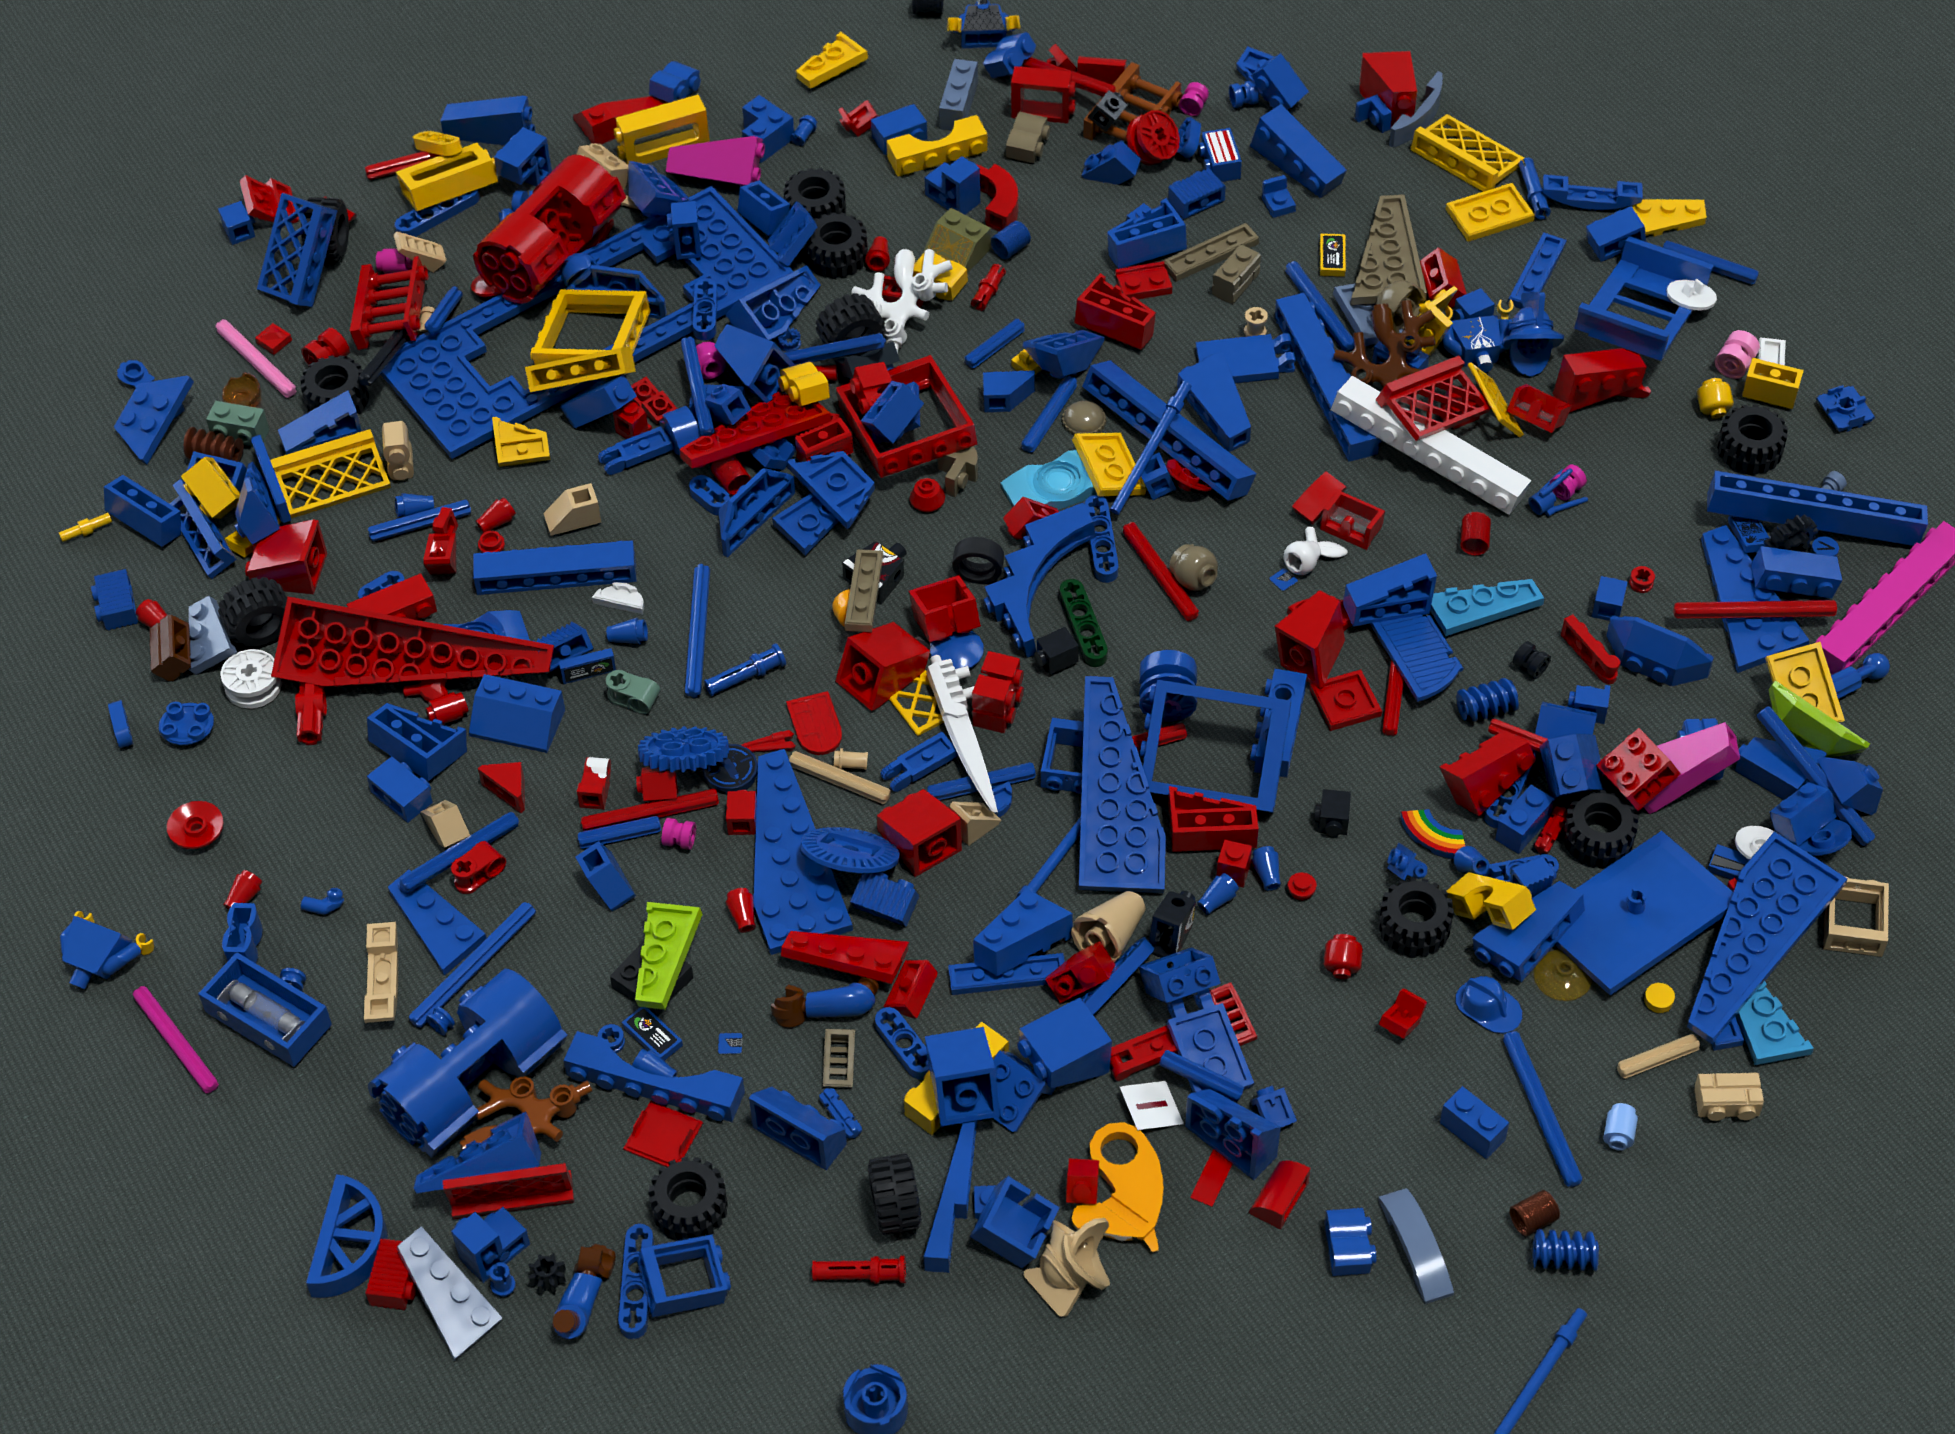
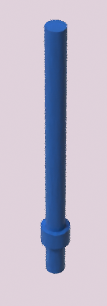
[1110,381,1192,515]
[1017,816,1081,897]
[1494,1308,1587,1434]

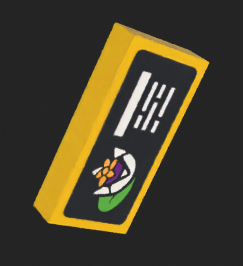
[1320,234,1346,276]

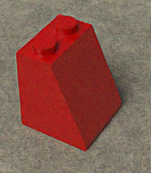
[1359,51,1417,127]
[245,520,327,595]
[1275,590,1345,688]
[835,622,930,711]
[877,789,962,877]

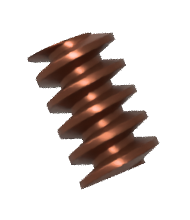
[183,427,244,462]

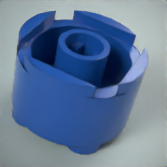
[843,1364,908,1434]

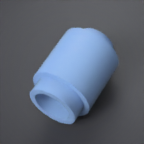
[1603,1103,1638,1150]

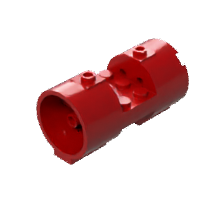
[473,155,627,303]

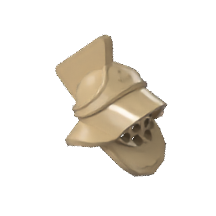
[1024,1218,1110,1317]

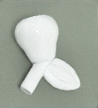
[1283,527,1348,575]

